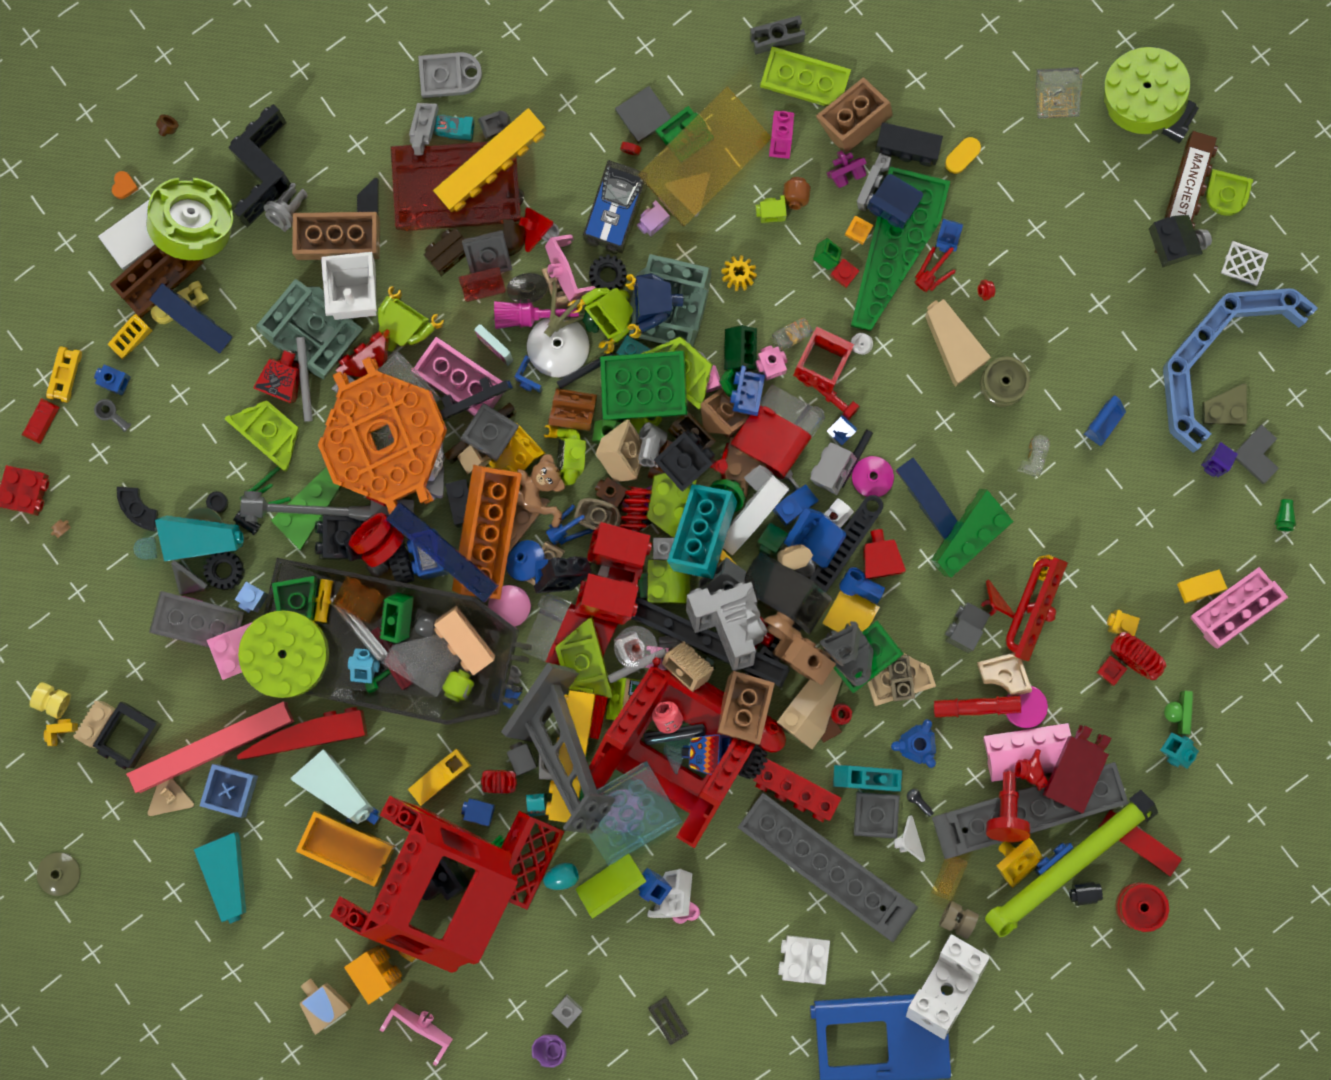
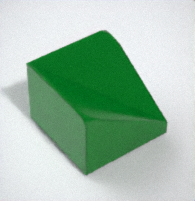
[813,238,842,270]

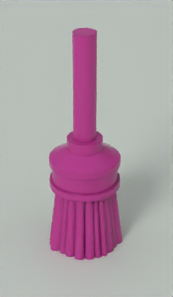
[494,301,579,329]

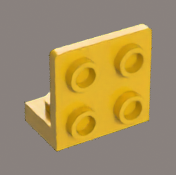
[488,423,545,472]

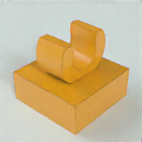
[845,216,873,245]

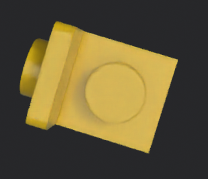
[1107,610,1140,636]

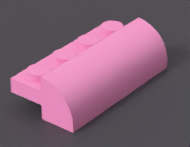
[1191,567,1288,649]
[983,723,1071,782]

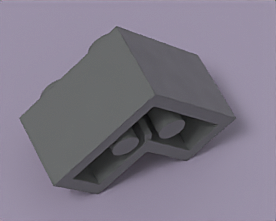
[945,602,990,653]

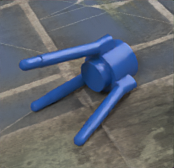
[546,505,594,545]

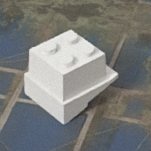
[322,252,377,320]

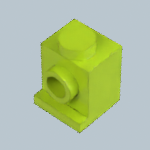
[755,195,787,223]

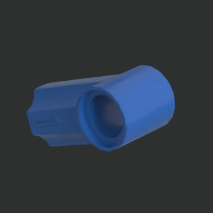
[839,567,885,604]

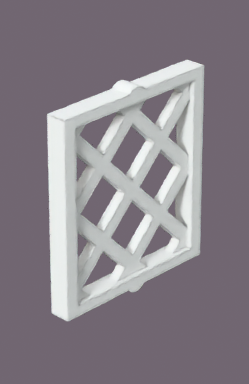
[1221,241,1268,286]

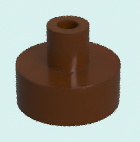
[156,114,179,137]

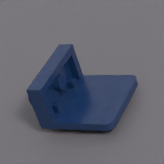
[867,174,923,229]

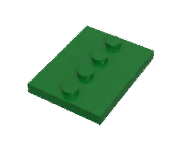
[600,351,687,420]

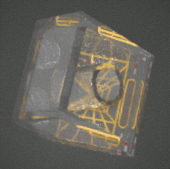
[1035,67,1083,118]

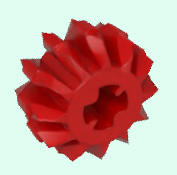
[481,770,517,794]

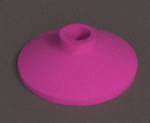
[852,456,894,497]

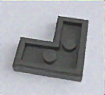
[1235,424,1279,484]

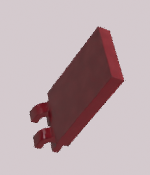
[1043,725,1112,814]

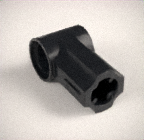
[1161,100,1199,144]

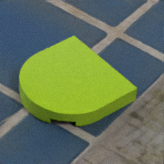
[1206,169,1253,216]

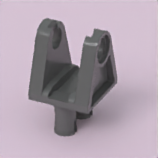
[820,621,874,686]

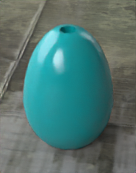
[543,863,579,890]

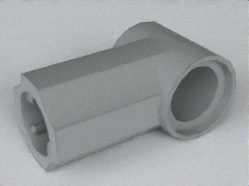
[638,422,667,467]

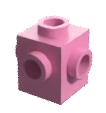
[755,346,787,381]

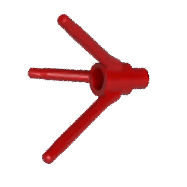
[710,443,729,479]

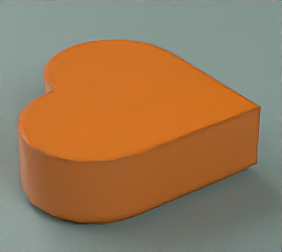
[112,171,139,199]

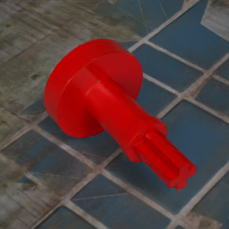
[986,771,1030,842]

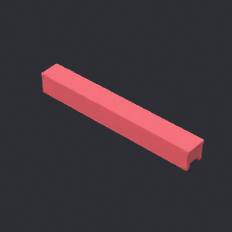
[126,701,295,793]

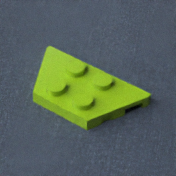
[641,337,713,410]
[225,400,299,472]
[646,473,697,538]
[555,617,613,698]

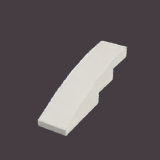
[723,475,789,555]

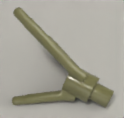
[544,280,584,337]

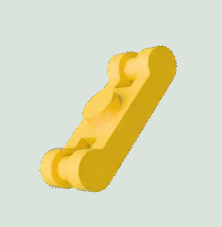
[46,346,82,403]

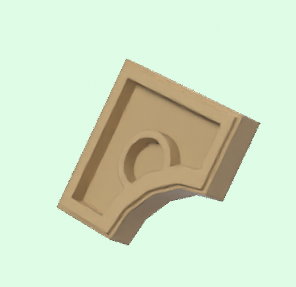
[977,653,1032,696]

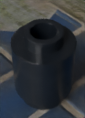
[1069,882,1103,906]

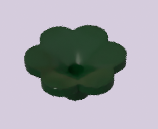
[582,310,599,333]

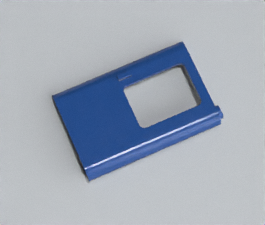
[810,992,951,1080]

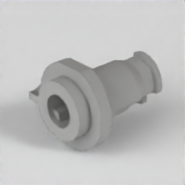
[264,183,308,232]

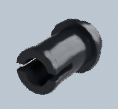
[233,511,262,535]

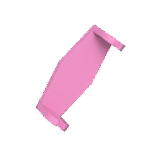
[545,235,596,301]
[380,1003,453,1066]

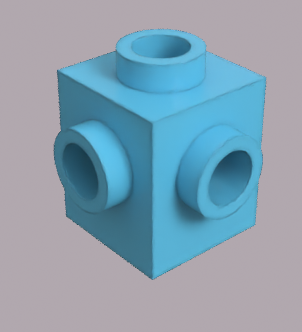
[348,648,380,683]

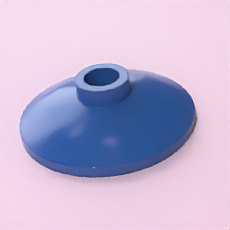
[506,540,545,581]

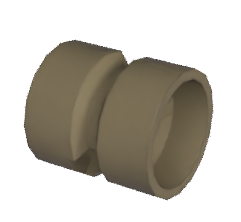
[939,901,979,939]

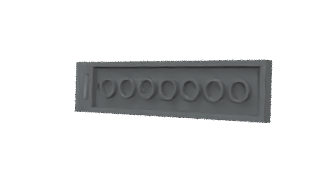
[932,762,1129,859]
[737,793,918,942]

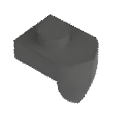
[478,110,510,139]

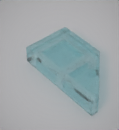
[663,738,690,774]

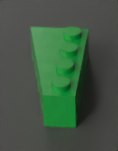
[931,489,1014,578]
[272,576,318,658]

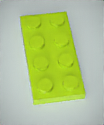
[760,46,851,107]

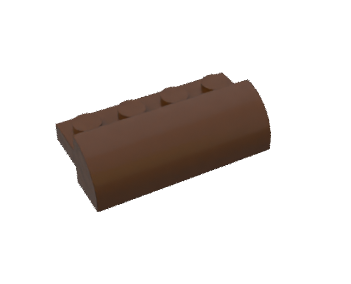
[110,245,203,318]

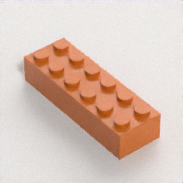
[452,465,522,599]

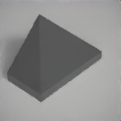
[171,560,211,595]

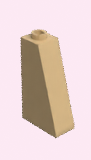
[925,299,991,387]

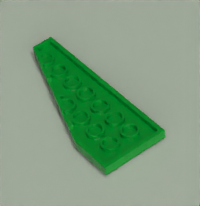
[851,167,950,331]

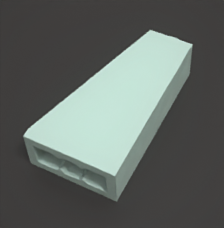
[291,750,374,824]

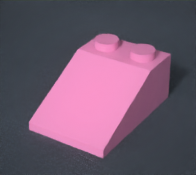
[207,622,283,680]

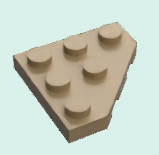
[867,653,936,706]

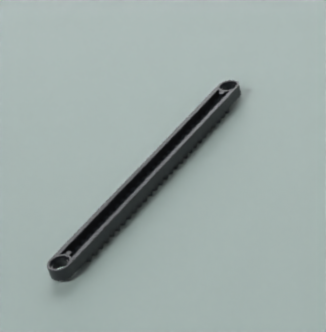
[707,495,883,736]

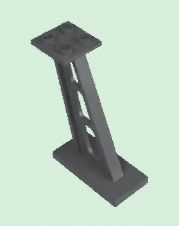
[501,663,616,834]

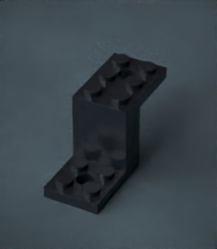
[228,104,291,228]

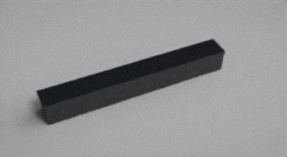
[631,596,790,688]

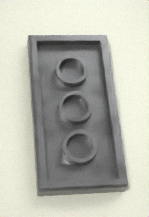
[149,591,244,647]

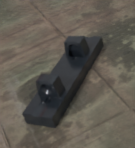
[440,377,513,421]

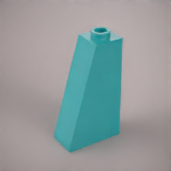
[155,516,244,561]
[194,832,246,924]

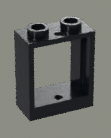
[93,702,162,770]

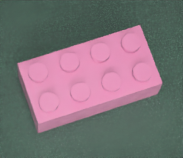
[412,337,503,416]

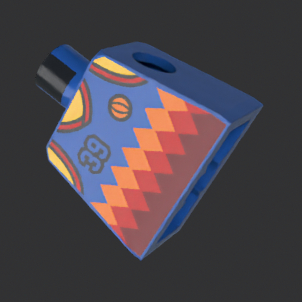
[682,735,732,775]

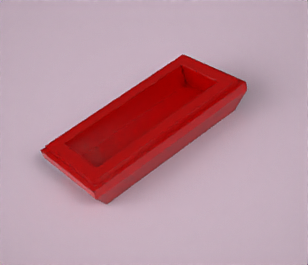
[21,398,60,444]

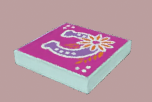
[474,324,513,366]

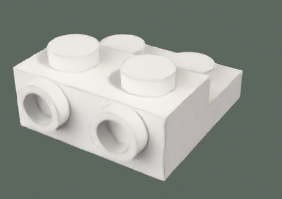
[778,935,830,985]

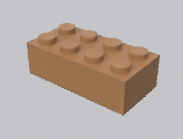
[292,212,380,260]

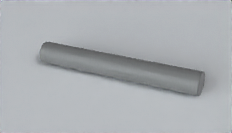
[608,648,667,683]

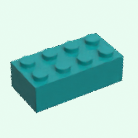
[667,484,737,579]

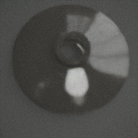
[507,273,548,303]

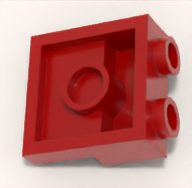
[0,465,50,516]

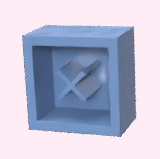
[200,764,258,818]

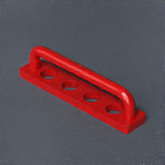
[1006,557,1068,661]

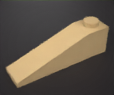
[777,668,842,750]

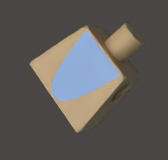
[300,979,352,1035]

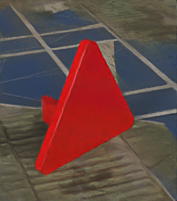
[519,207,553,252]
[981,579,1015,618]

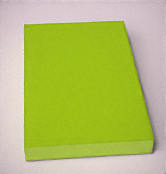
[575,852,647,919]

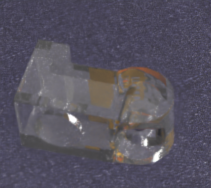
[770,317,814,352]
[1018,435,1050,477]

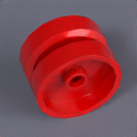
[349,513,404,567]
[1115,882,1169,932]

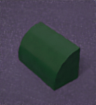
[724,325,757,371]

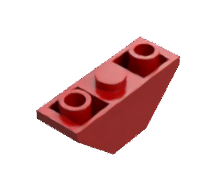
[335,329,390,377]

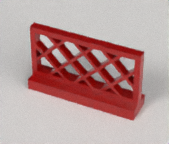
[501,811,565,910]

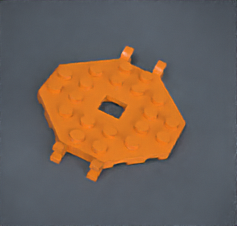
[318,357,447,519]

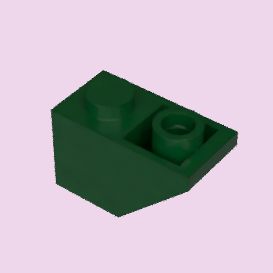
[756,523,788,558]

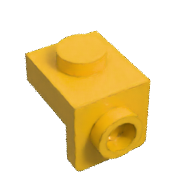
[44,719,78,747]

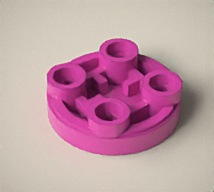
[1006,686,1048,728]

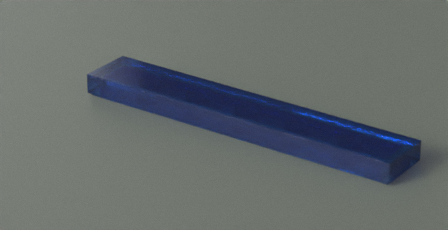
[386,503,499,602]

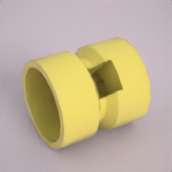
[30,682,71,719]

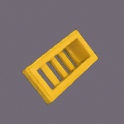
[108,313,153,359]

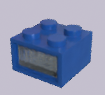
[407,529,448,580]

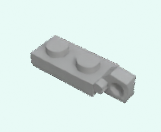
[409,103,439,155]
[857,153,891,211]

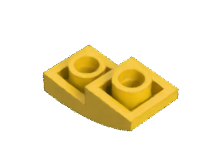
[1177,569,1228,603]

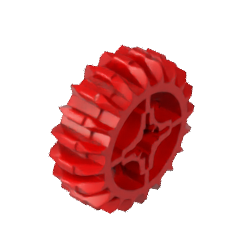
[1111,632,1166,680]

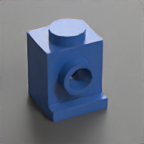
[94,365,131,396]

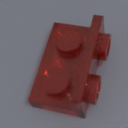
[459,267,506,302]

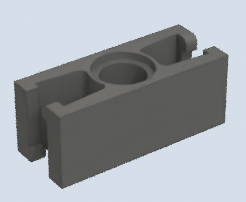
[749,15,806,55]

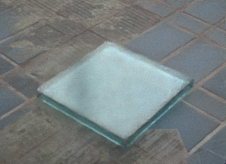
[580,761,683,866]

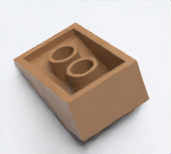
[718,671,775,745]

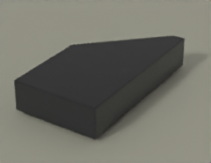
[357,178,379,216]

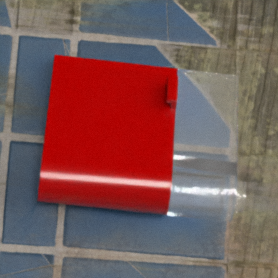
[730,385,825,479]
[522,593,618,665]

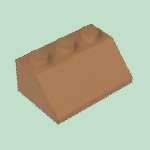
[816,77,893,154]

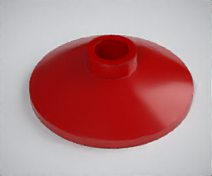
[758,715,786,752]

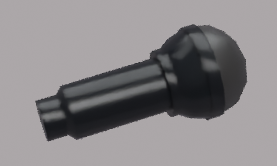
[907,789,934,817]

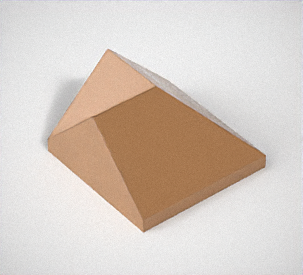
[700,388,750,439]

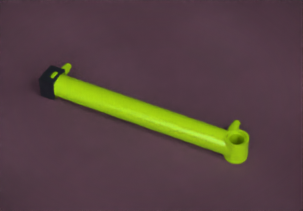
[985,790,1158,937]

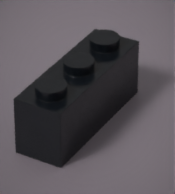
[875,122,943,166]

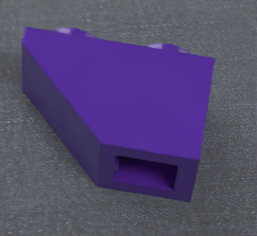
[1201,442,1238,477]

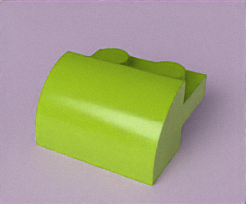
[648,560,691,604]

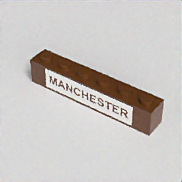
[1154,131,1218,253]

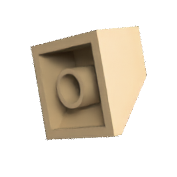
[596,420,642,482]

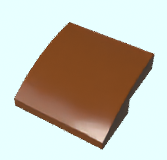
[548,388,597,431]

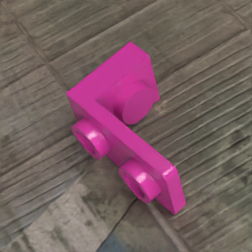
[769,111,794,159]

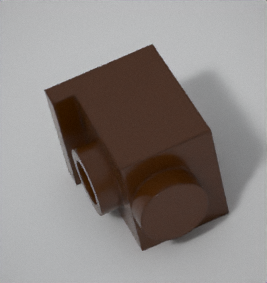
[595,477,628,509]

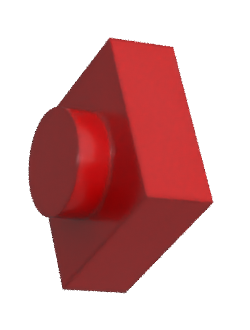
[830,258,860,288]
[1096,656,1127,686]

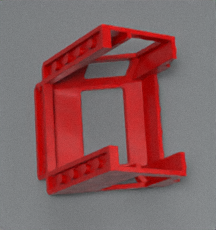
[589,666,756,848]
[330,796,518,973]

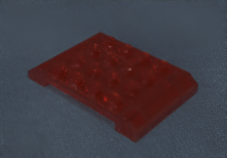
[391,142,521,231]

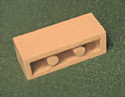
[434,605,495,675]

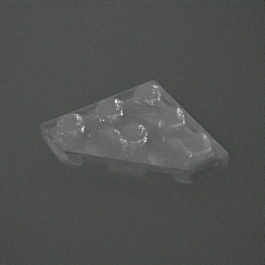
[381,634,460,697]

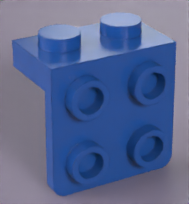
[784,507,846,568]

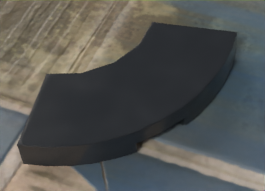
[117,487,158,532]

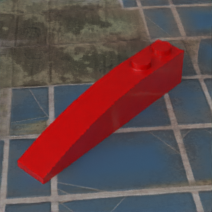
[237,707,368,760]

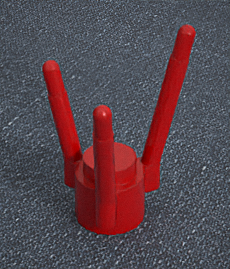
[914,247,956,292]

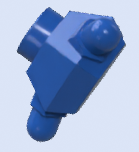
[891,719,936,768]

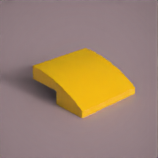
[822,590,880,632]

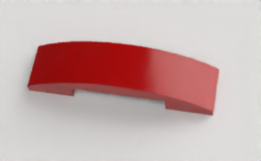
[1098,810,1182,877]

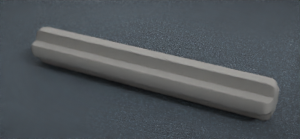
[330,595,388,661]

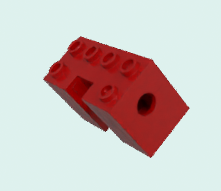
[574,522,652,625]

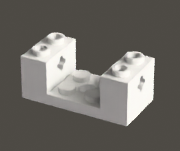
[906,934,990,1040]

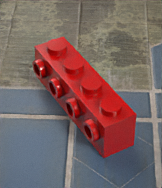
[753,758,842,822]

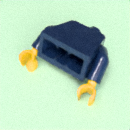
[625,273,683,338]

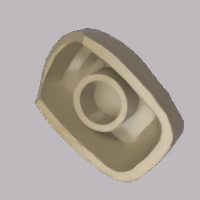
[575,498,622,530]

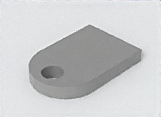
[418,52,482,98]

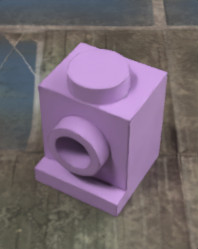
[637,200,670,237]

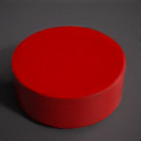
[620,142,642,156]

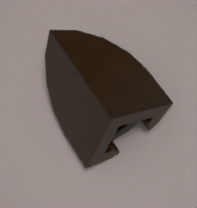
[503,219,525,256]

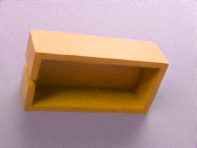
[296,811,396,887]
[344,945,403,1005]

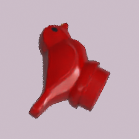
[1015,749,1048,791]

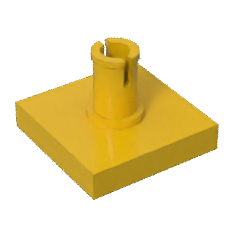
[996,838,1043,888]

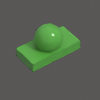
[1164,691,1193,735]

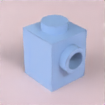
[235,582,269,613]

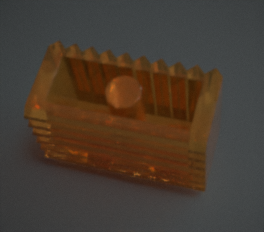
[332,576,385,624]

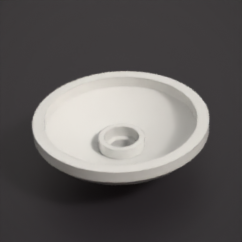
[527,317,590,378]

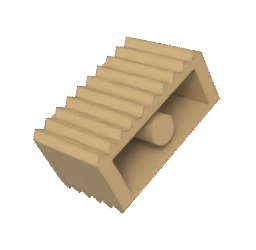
[662,641,714,692]
[73,701,115,748]

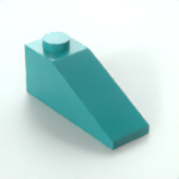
[833,765,902,791]

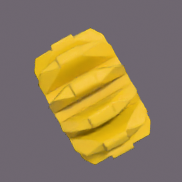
[721,255,757,291]

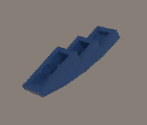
[150,283,232,354]
[896,458,957,540]

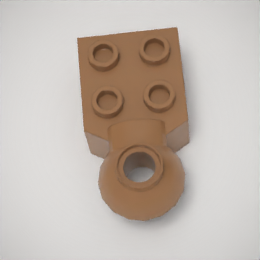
[763,612,836,685]

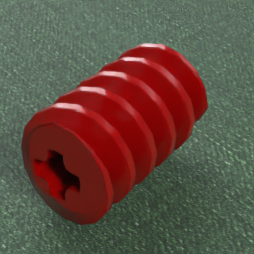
[620,486,652,532]

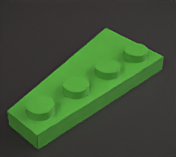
[271,467,342,551]

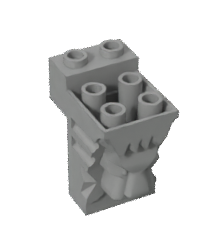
[686,582,767,671]

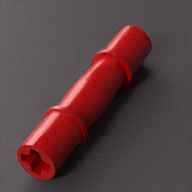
[934,696,1022,718]

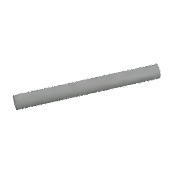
[296,337,313,421]

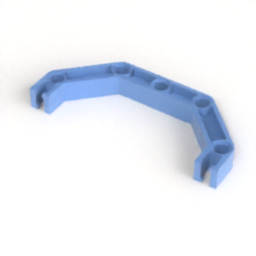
[1163,289,1318,453]

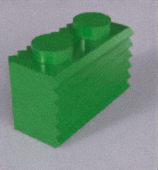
[379,592,414,643]

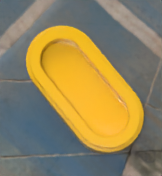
[945,137,981,174]

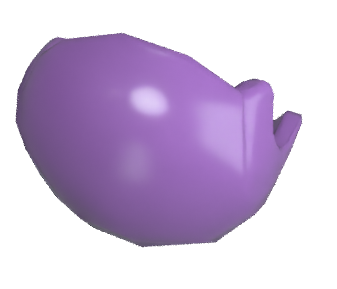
[532,1034,567,1068]

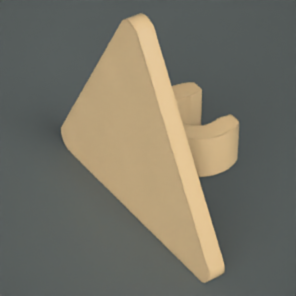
[148,778,194,816]

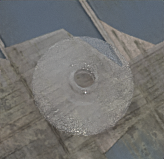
[614,626,657,669]

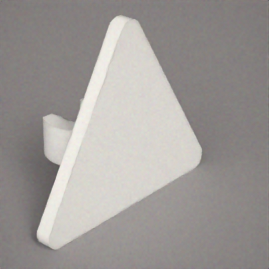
[894,815,925,862]

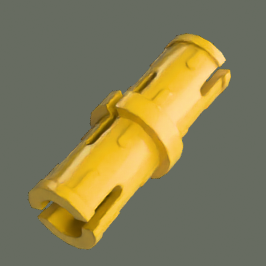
[313,579,334,623]

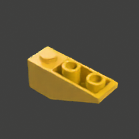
[408,749,471,806]

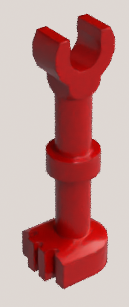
[803,370,860,420]

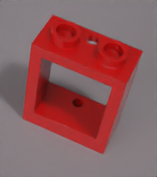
[793,327,855,394]

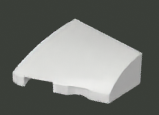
[648,869,692,918]

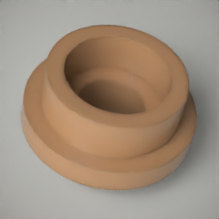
[50,519,71,538]

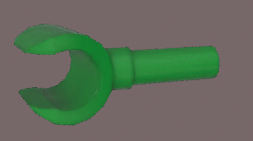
[365,669,391,693]

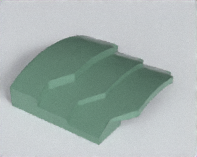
[629,254,712,347]
[256,279,363,379]

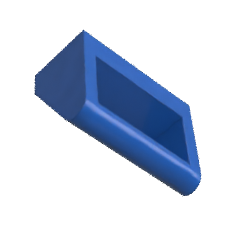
[1084,396,1126,446]

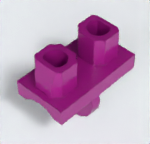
[826,150,867,188]

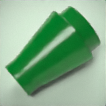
[1274,499,1296,532]

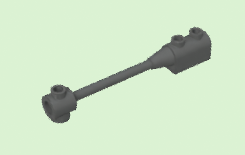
[240,491,414,530]

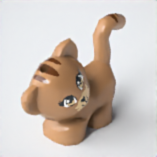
[517,454,565,528]

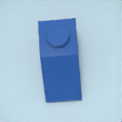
[773,485,819,527]

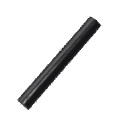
[557,352,614,389]
[841,429,873,488]

